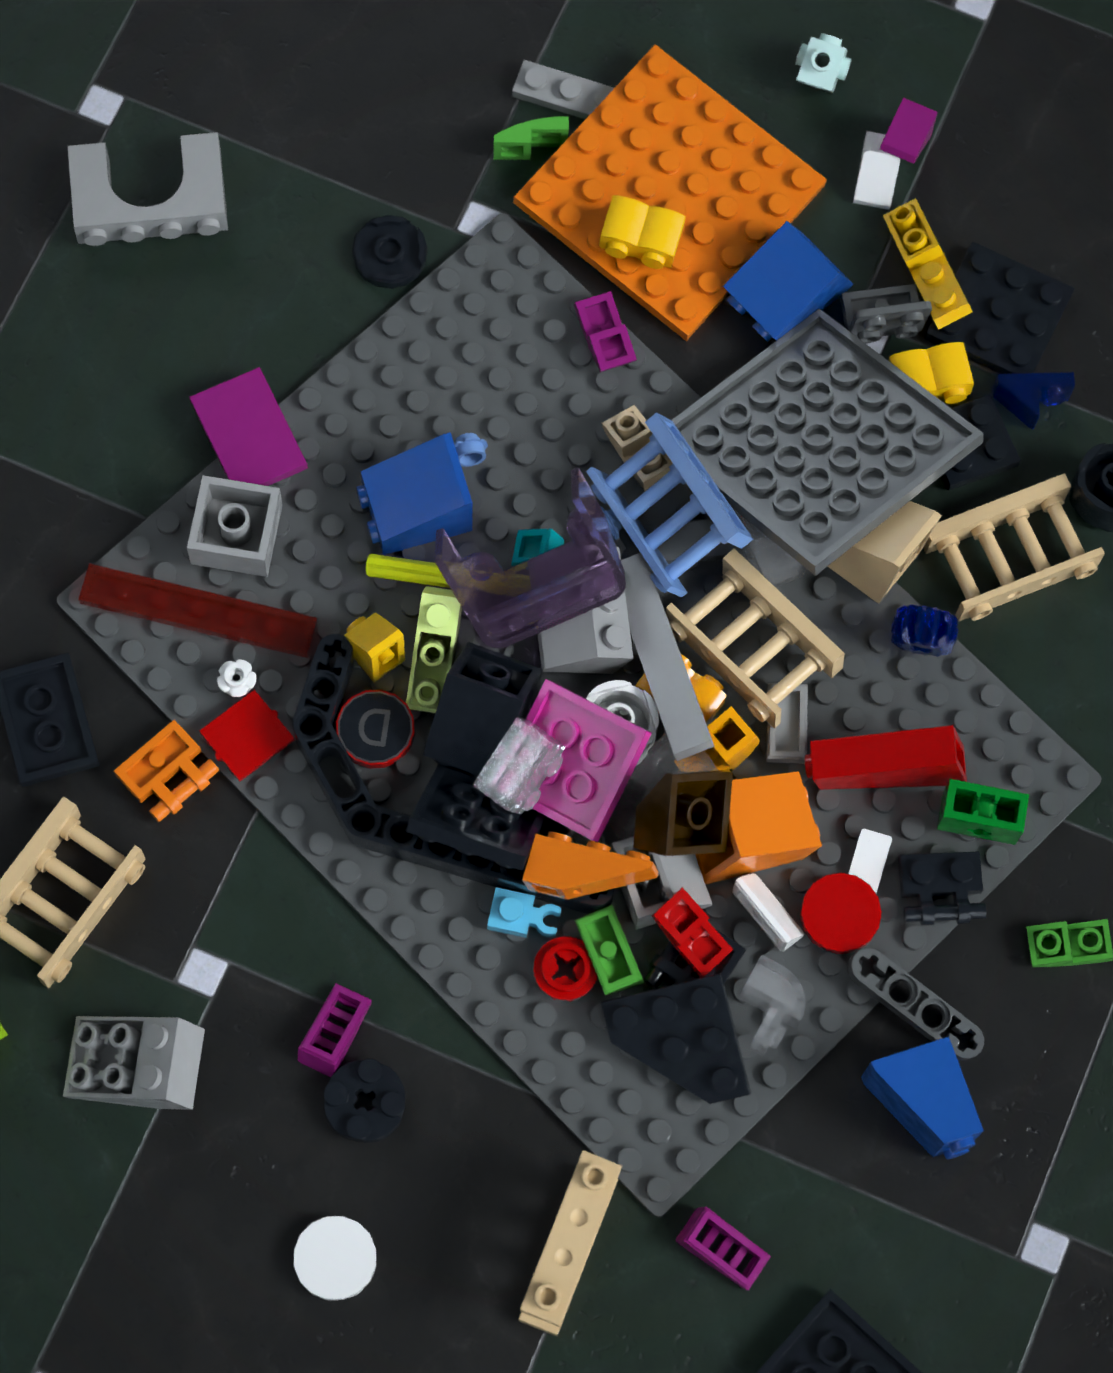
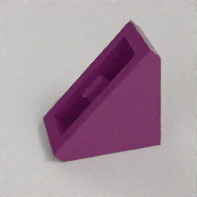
[880,98,938,164]

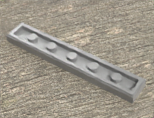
[621,553,715,761]

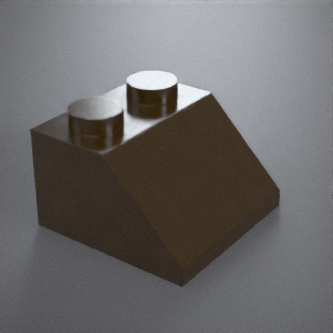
[633,770,733,856]

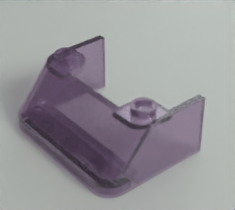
[435,467,626,648]

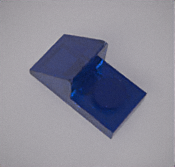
[992,372,1075,429]

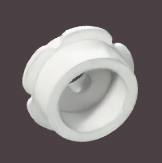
[217,659,256,697]

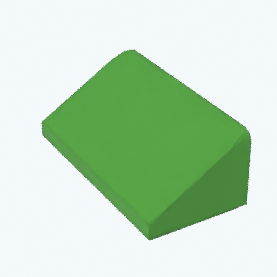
[575,905,644,996]

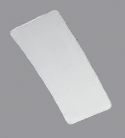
[849,829,892,893]

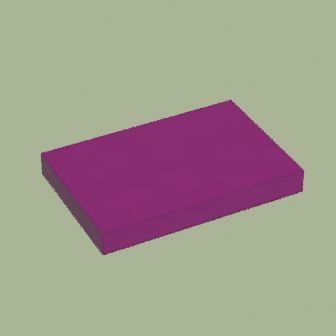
[189,367,308,486]

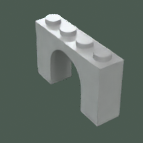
[68,132,228,246]

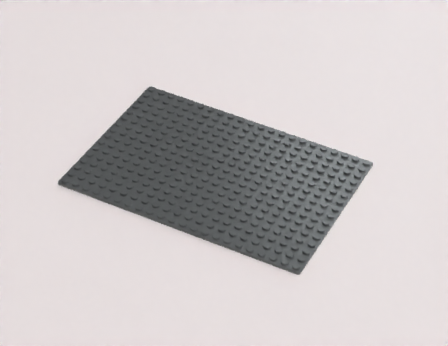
[57,213,1102,1217]

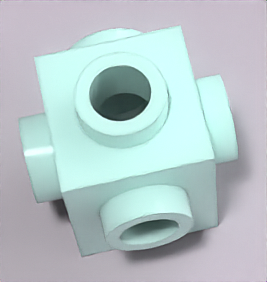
[795,33,851,94]

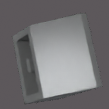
[611,836,712,930]

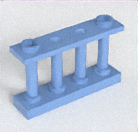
[586,412,753,597]

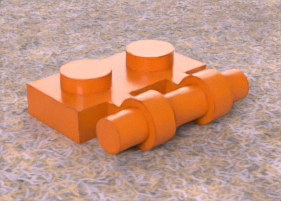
[114,719,220,822]

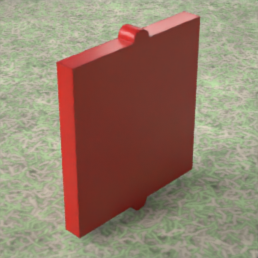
[199,689,295,782]

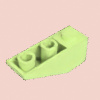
[406,586,465,713]

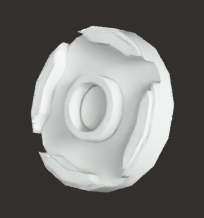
[294,1216,376,1301]

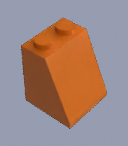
[695,771,822,884]

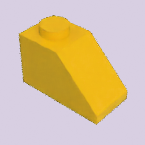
[344,612,405,683]

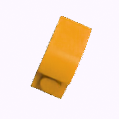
[674,706,760,772]

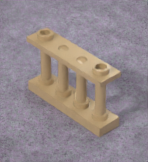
[923,473,1105,622]
[666,548,845,729]
[0,796,146,989]
[518,1150,622,1337]

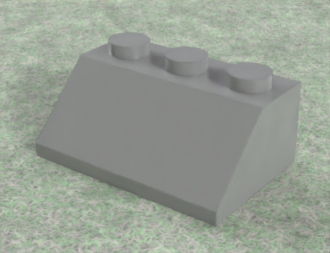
[529,545,633,674]

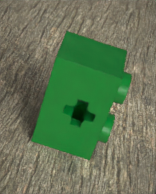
[937,779,1029,845]

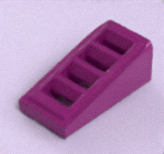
[298,983,372,1077]
[675,1207,771,1291]

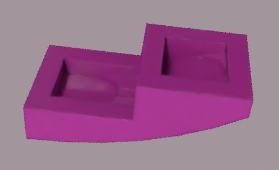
[574,291,637,372]

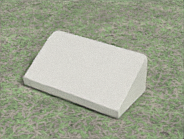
[732,873,804,952]

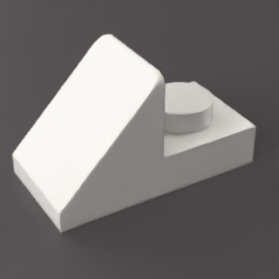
[853,131,901,210]

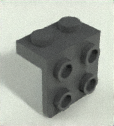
[840,284,932,343]

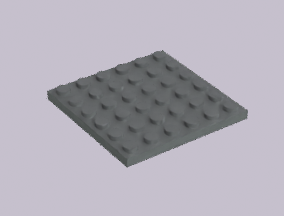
[672,309,984,576]

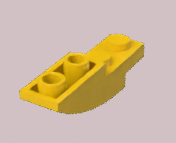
[882,198,973,330]

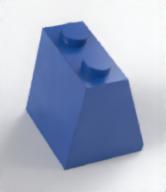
[723,221,853,341]
[356,432,473,555]
[861,1037,984,1160]

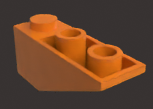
[522,832,659,900]

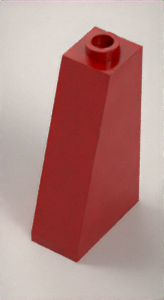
[805,725,967,790]

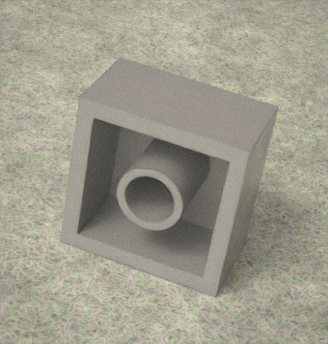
[187,475,283,577]

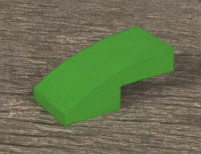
[494,116,569,160]

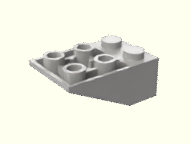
[63,1016,205,1110]

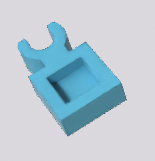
[487,887,561,938]

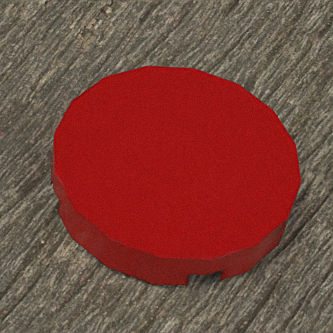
[800,873,882,954]

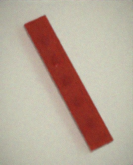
[78,563,317,658]

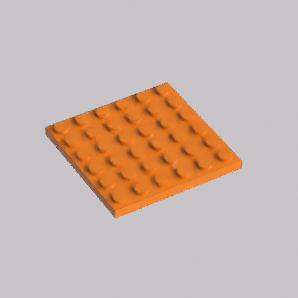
[513,44,827,341]

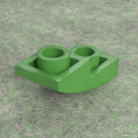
[1026,919,1113,967]

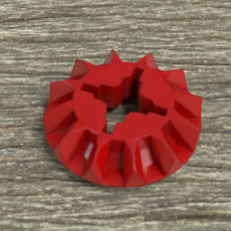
[533,936,597,1002]

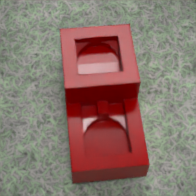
[652,887,733,978]

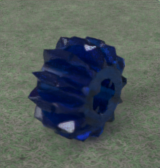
[891,604,959,657]

